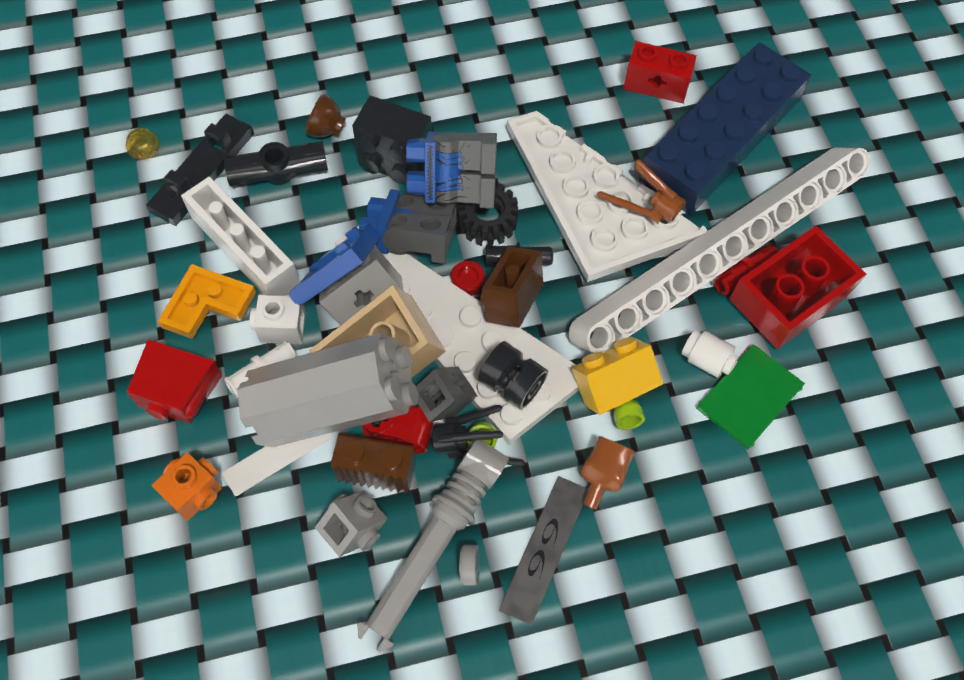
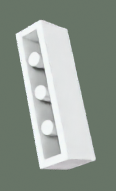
[181,176,300,296]

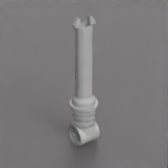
[357,440,509,652]

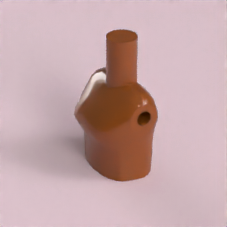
[581,436,635,510]

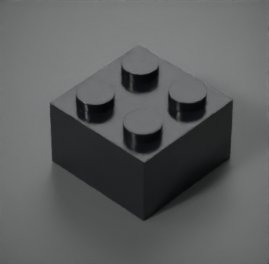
[352,95,432,183]

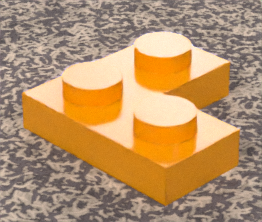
[157,264,256,339]

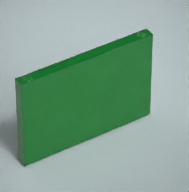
[696,344,805,450]

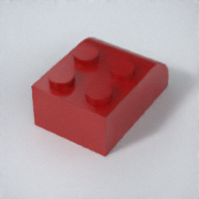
[729,226,867,350]

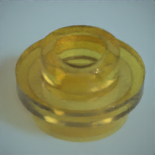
[126,128,160,160]

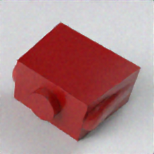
[127,339,222,424]

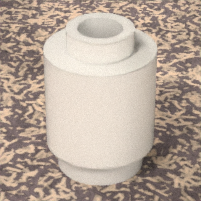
[682,330,739,378]

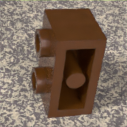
[481,246,544,328]

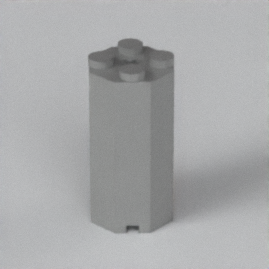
[237,333,419,447]

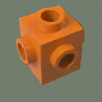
[151,452,222,522]

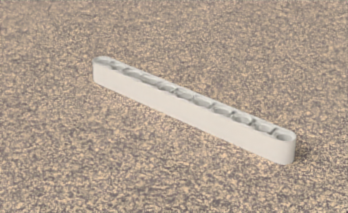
[569,147,870,353]

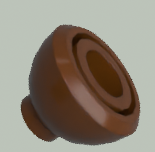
[305,94,346,138]

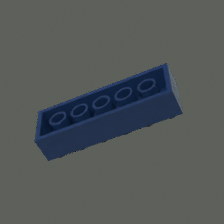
[639,42,812,216]

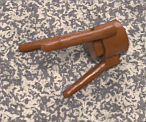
[597,159,686,224]

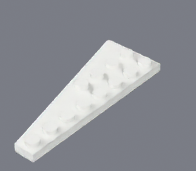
[334,226,579,445]

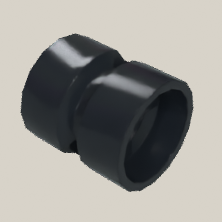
[478,341,549,410]

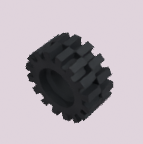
[458,183,518,246]

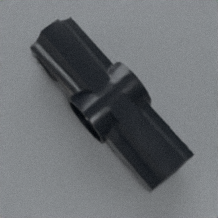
[223,141,328,187]

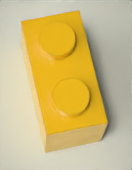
[571,337,663,415]

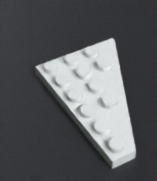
[507,111,707,282]

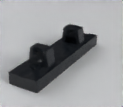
[146,113,254,226]

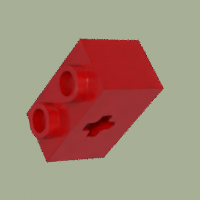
[623,41,697,104]

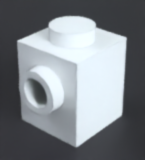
[250,295,306,344]

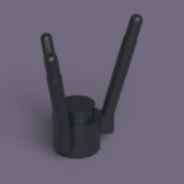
[432,405,525,467]

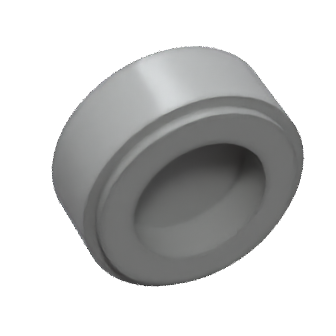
[459,545,480,585]

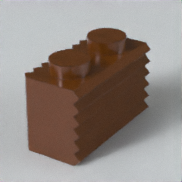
[331,433,416,494]

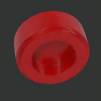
[451,261,485,296]

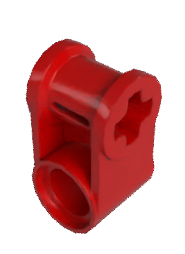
[362,406,434,454]

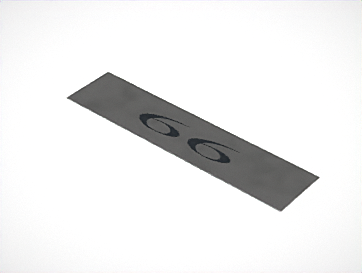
[499,476,589,626]

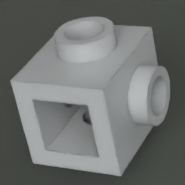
[315,490,388,557]

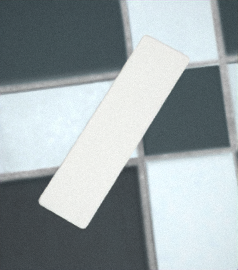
[222,433,333,496]

